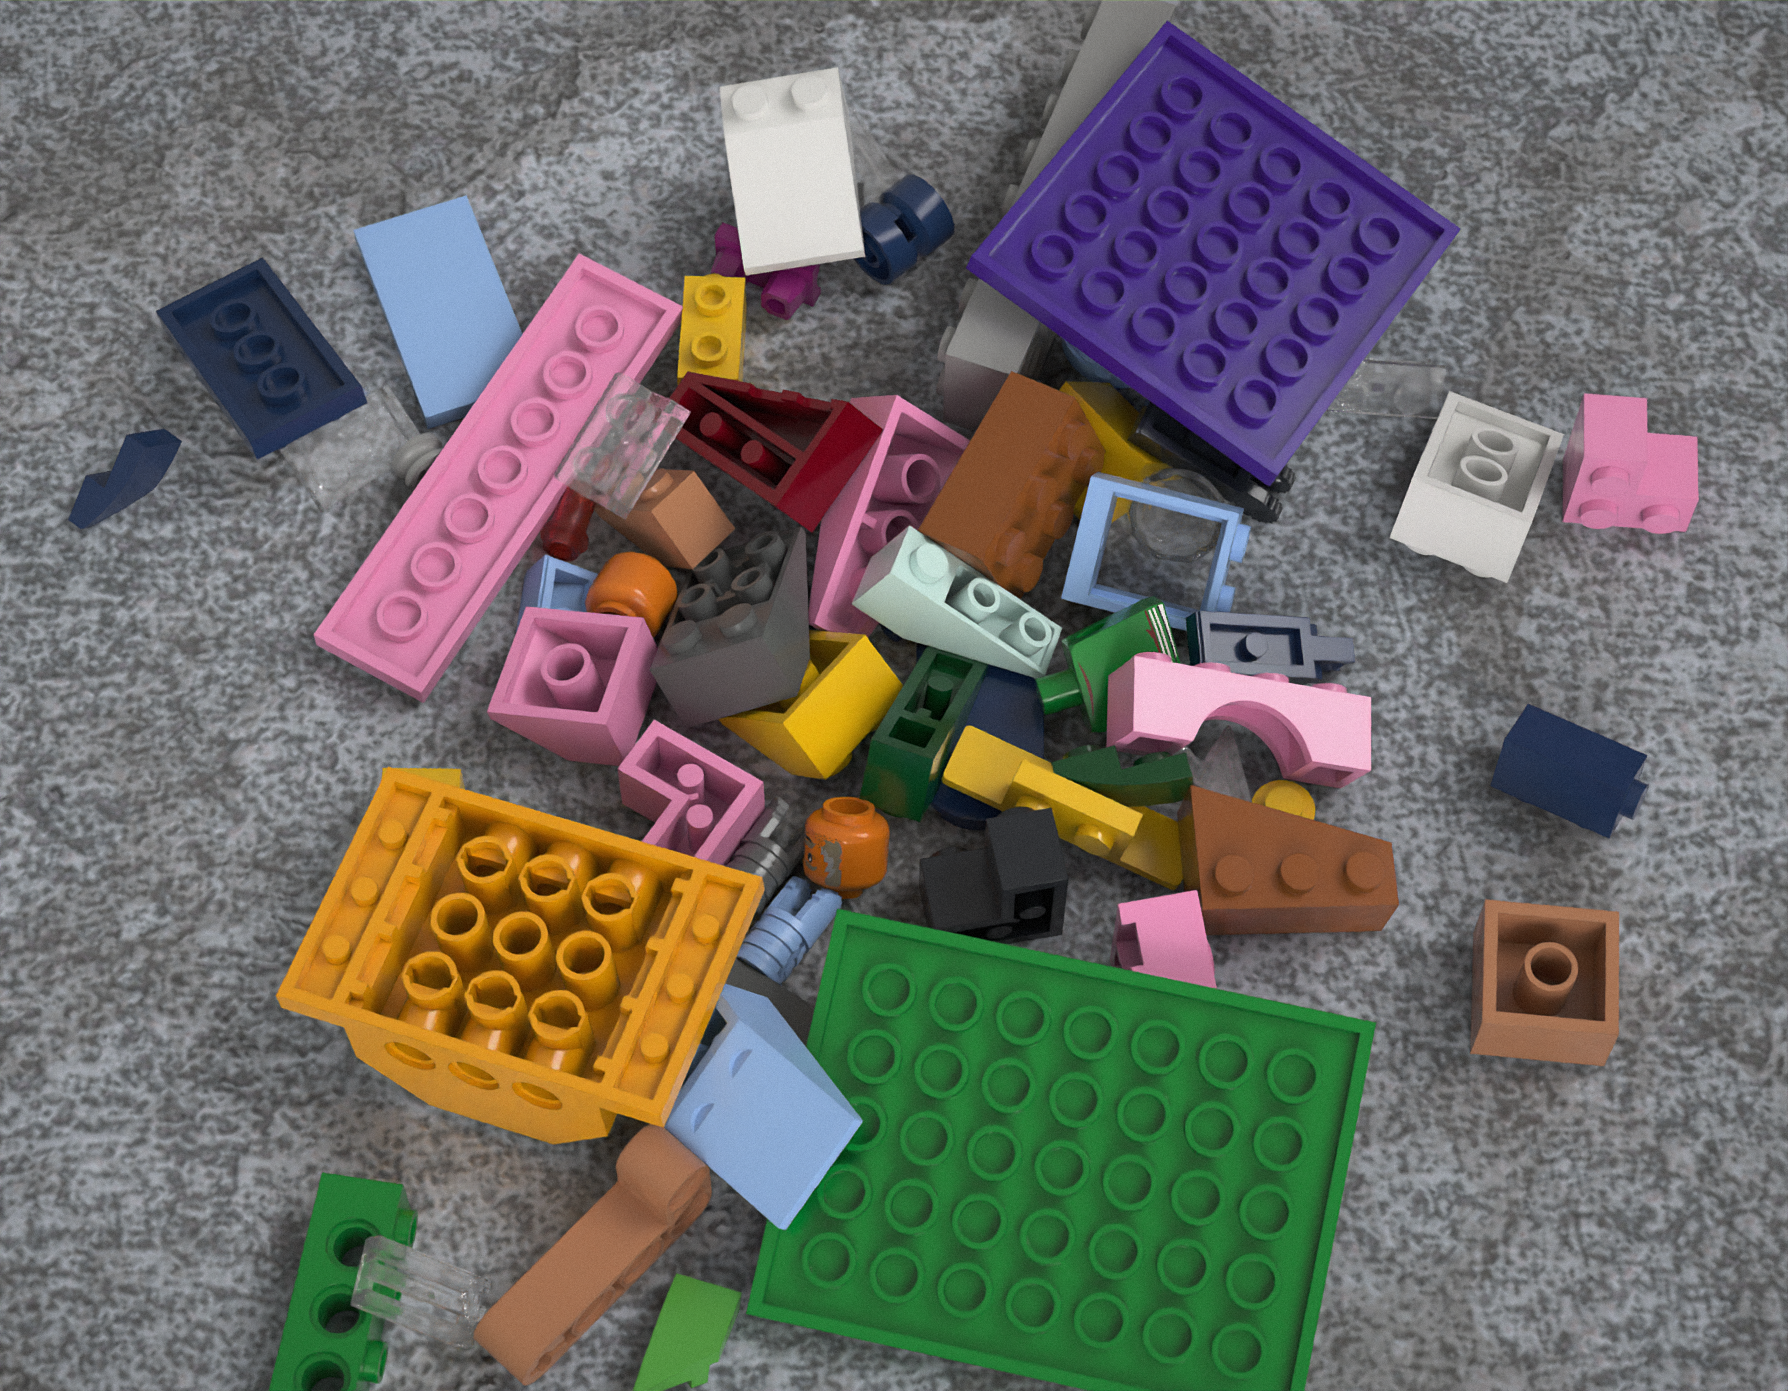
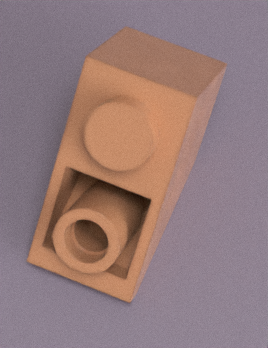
[592,467,735,569]

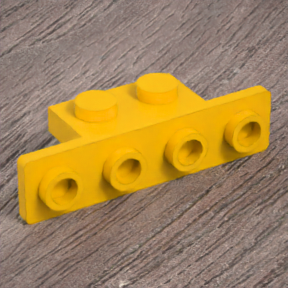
[941,726,1183,890]

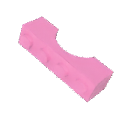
[1106,652,1371,788]

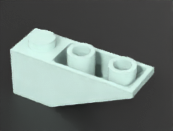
[852,525,1062,678]

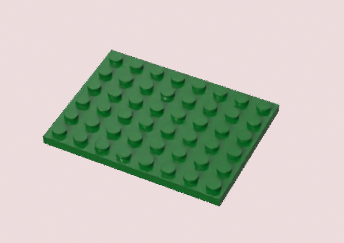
[746,909,1376,1391]

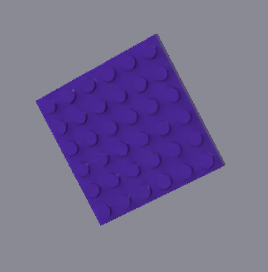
[966,20,1461,487]

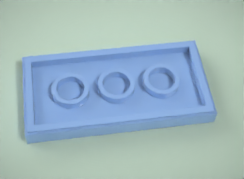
[353,195,522,429]

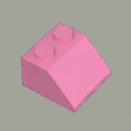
[487,606,658,766]

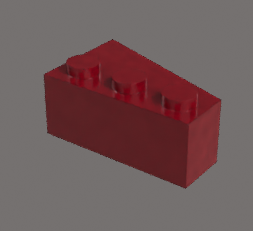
[653,371,883,533]

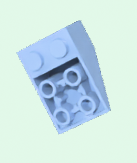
[664,984,863,1230]

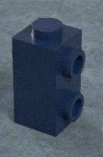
[1490,704,1649,839]

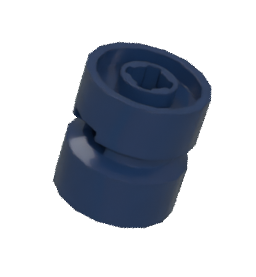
[853,174,955,285]

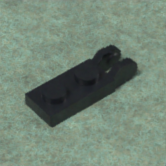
[1127,399,1296,524]

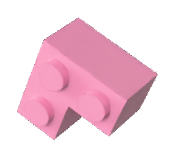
[1563,393,1699,534]
[617,720,765,866]

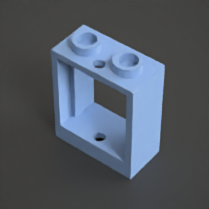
[1061,472,1251,631]

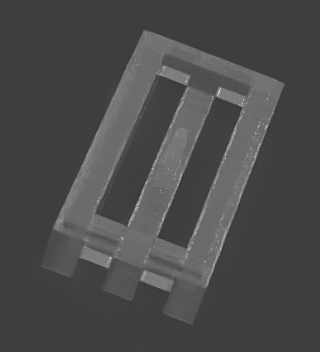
[350,1235,492,1350]

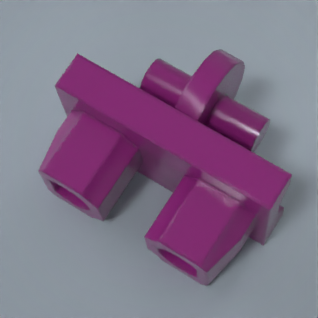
[710,222,821,320]

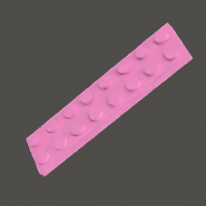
[314,254,683,703]

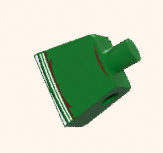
[1034,596,1181,732]

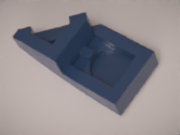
[68,428,182,529]

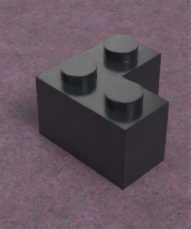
[919,807,1069,944]

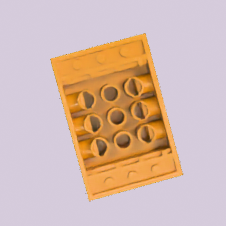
[276,767,765,1145]

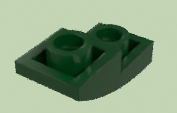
[1051,745,1194,807]

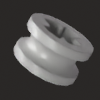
[392,432,443,492]

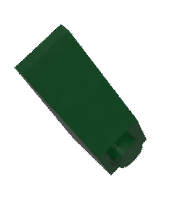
[859,646,989,822]

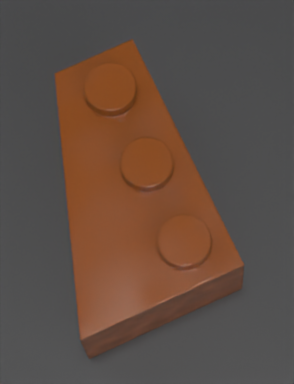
[1177,785,1399,935]

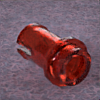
[540,479,600,562]

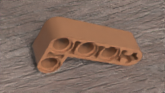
[473,1124,712,1386]

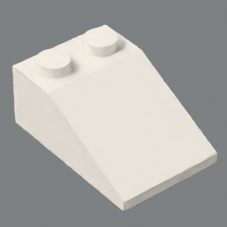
[719,67,865,276]
[1390,391,1564,583]

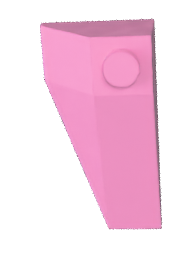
[808,395,970,638]

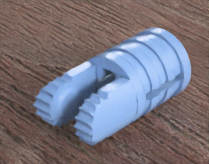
[737,876,843,986]

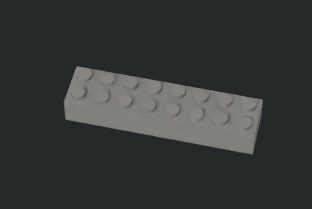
[936,0,1176,432]

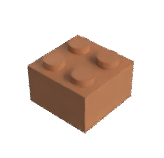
[1470,899,1619,1066]

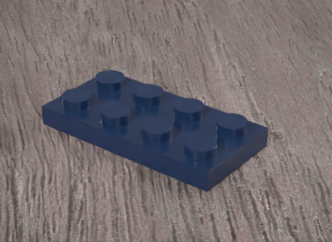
[156,257,368,460]

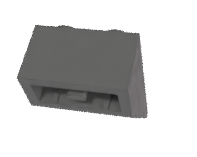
[650,526,810,729]

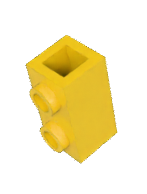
[677,274,747,385]

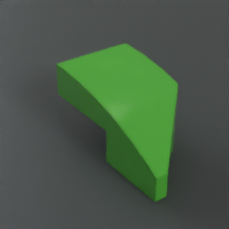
[633,1273,742,1391]

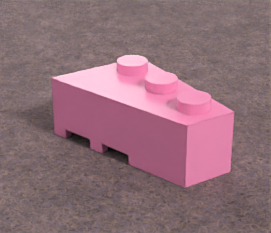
[1110,890,1217,989]

